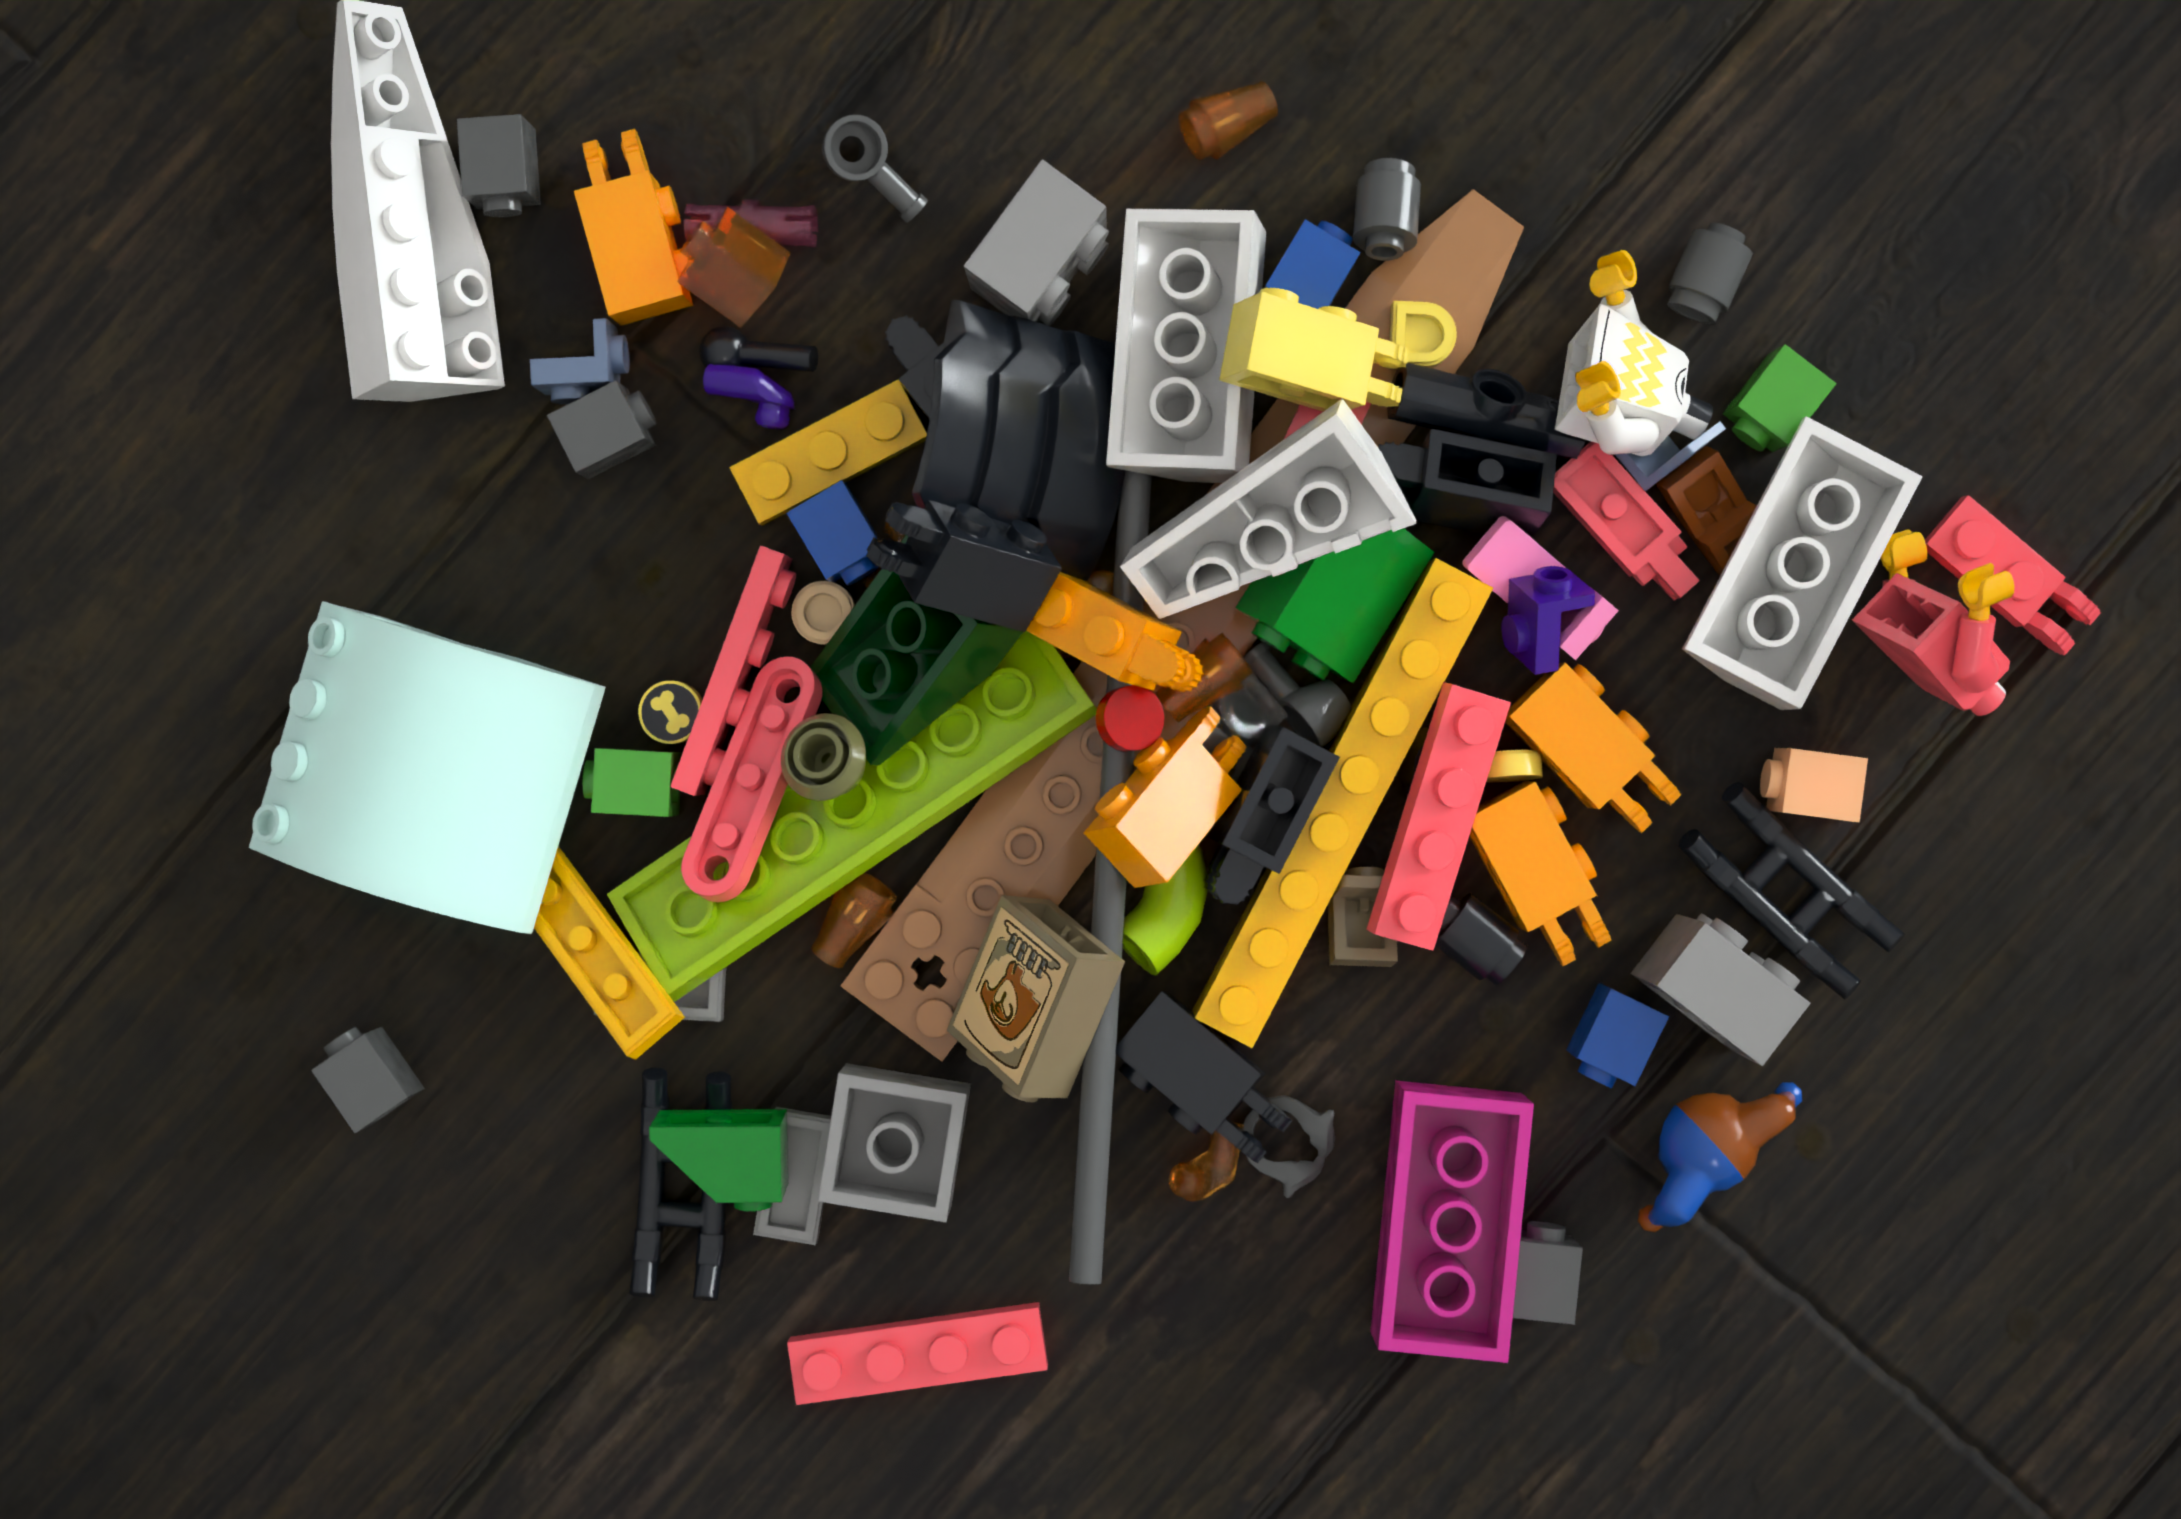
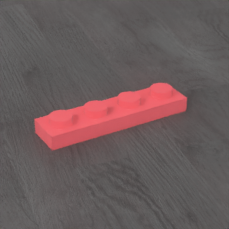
[670,545,796,796]
[1366,682,1511,951]
[787,1302,1048,1405]

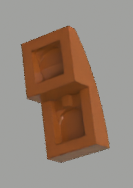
[1656,446,1757,576]

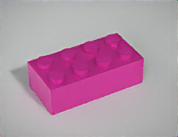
[1370,1080,1534,1363]

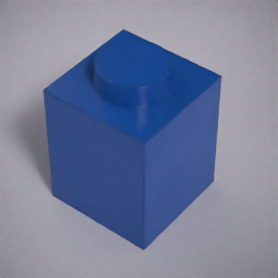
[1265,219,1361,309]
[787,480,879,586]
[1566,983,1669,1088]

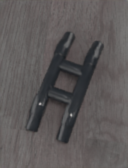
[1679,782,1905,1000]
[629,1068,733,1301]

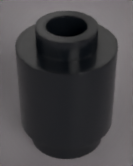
[1435,893,1527,985]

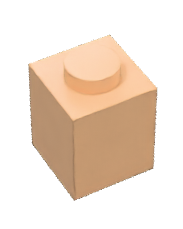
[1760,748,1868,822]

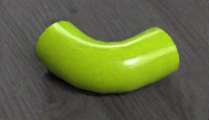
[1122,844,1208,976]

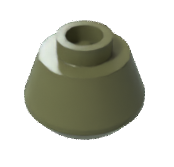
[781,713,866,801]

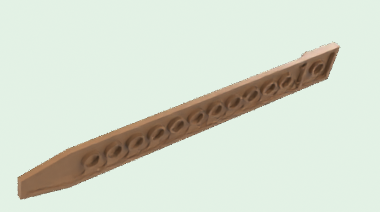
[841,189,1524,1062]

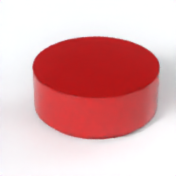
[1096,685,1164,752]

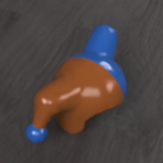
[1637,1082,1802,1233]

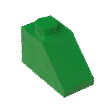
[649,1109,789,1211]

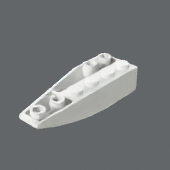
[331,0,505,402]

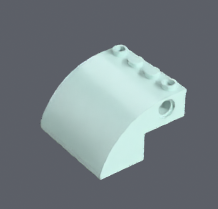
[249,601,606,934]

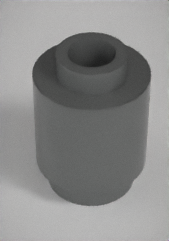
[1353,158,1421,261]
[1667,223,1753,324]

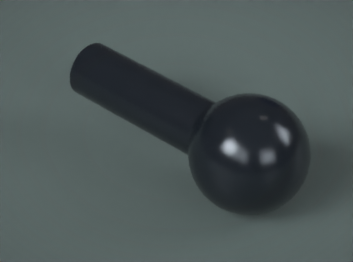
[699,326,818,372]

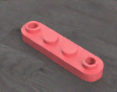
[681,657,822,902]

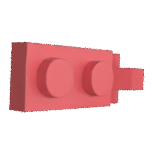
[1553,441,1700,601]

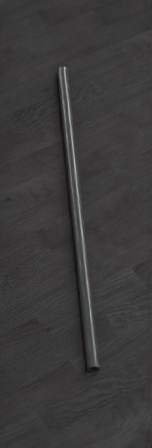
[1069,471,1152,1284]

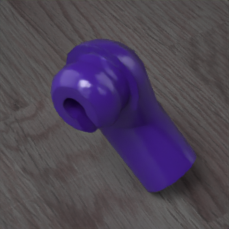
[703,364,795,430]

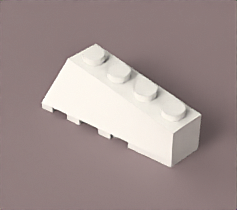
[1120,398,1417,619]

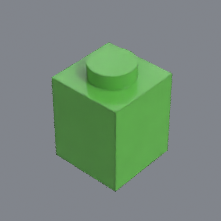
[1723,344,1837,452]
[583,748,683,817]

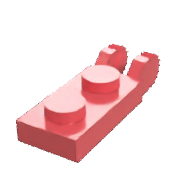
[1925,495,2101,656]

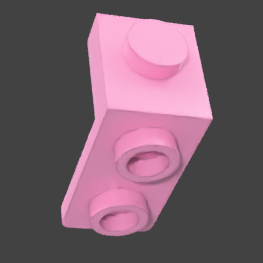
[1462,516,1619,660]

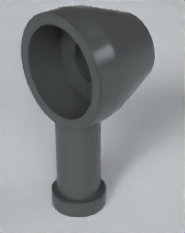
[822,115,928,223]
[1241,642,1351,748]

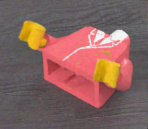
[1852,530,2015,716]

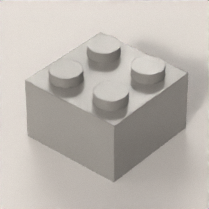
[964,159,1109,326]
[1630,913,1811,1066]
[818,1063,971,1222]

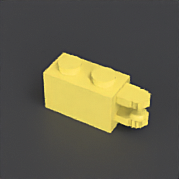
[1219,288,1410,412]

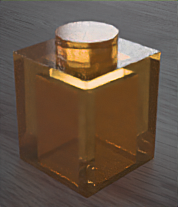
[677,207,791,327]

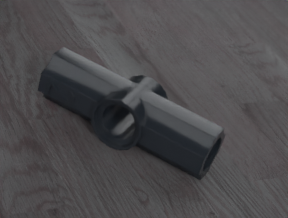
[1387,363,1585,461]

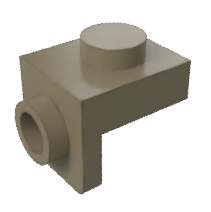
[1328,867,1398,967]

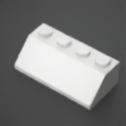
[1106,209,1266,483]
[1682,416,1922,710]

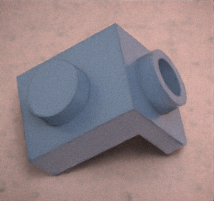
[530,318,630,404]

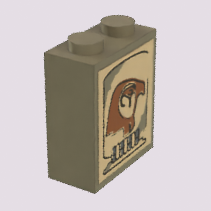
[947,895,1125,1102]

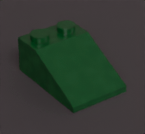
[810,535,1023,765]

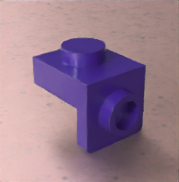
[1501,566,1595,675]

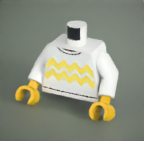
[1555,250,1713,457]

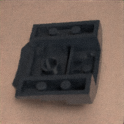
[912,300,1126,582]

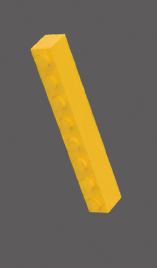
[1192,558,1493,1048]

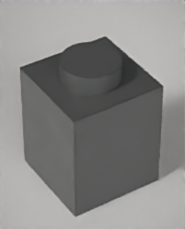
[457,114,541,217]
[547,380,657,479]
[311,1027,425,1133]
[1513,1221,1583,1325]

